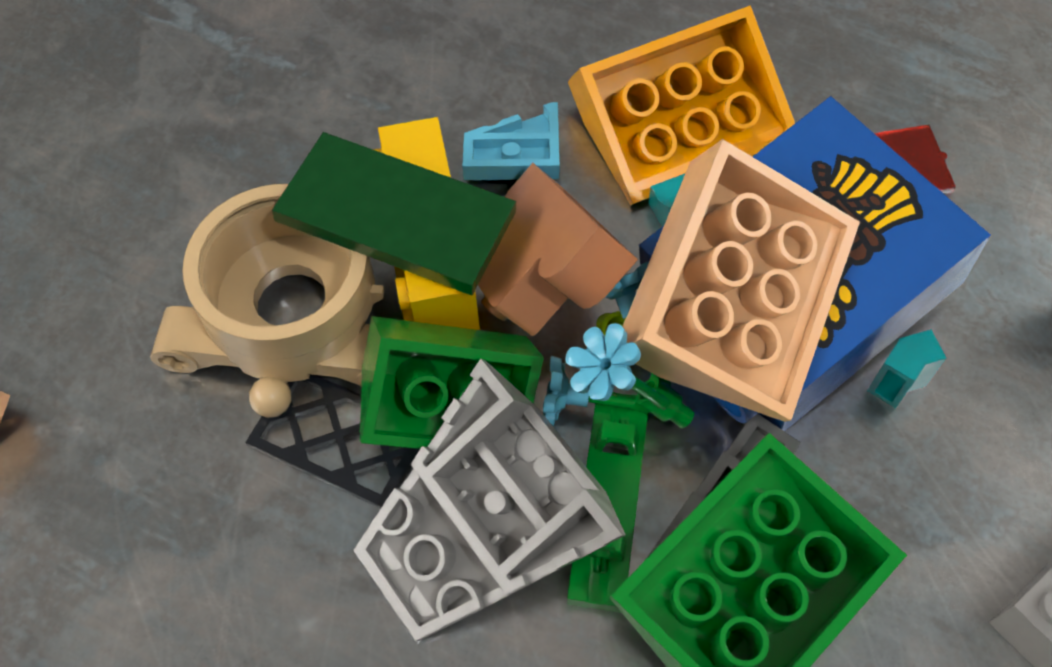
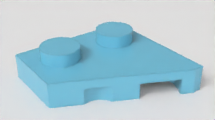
[462,102,560,180]

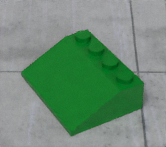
[610,433,907,667]

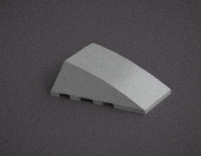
[353,359,626,641]

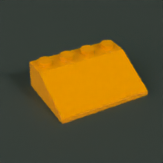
[568,5,795,205]

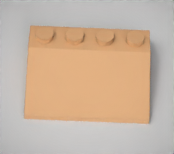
[623,139,860,422]

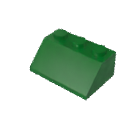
[360,316,544,449]

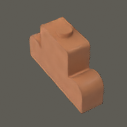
[478,163,638,336]

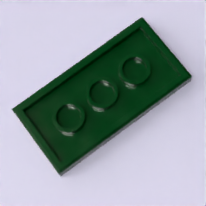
[272,132,516,295]

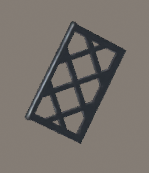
[245,374,420,509]

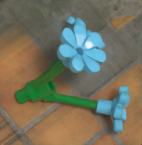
[543,262,694,428]

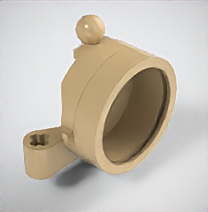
[150,184,384,418]

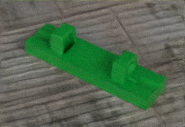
[567,392,648,613]

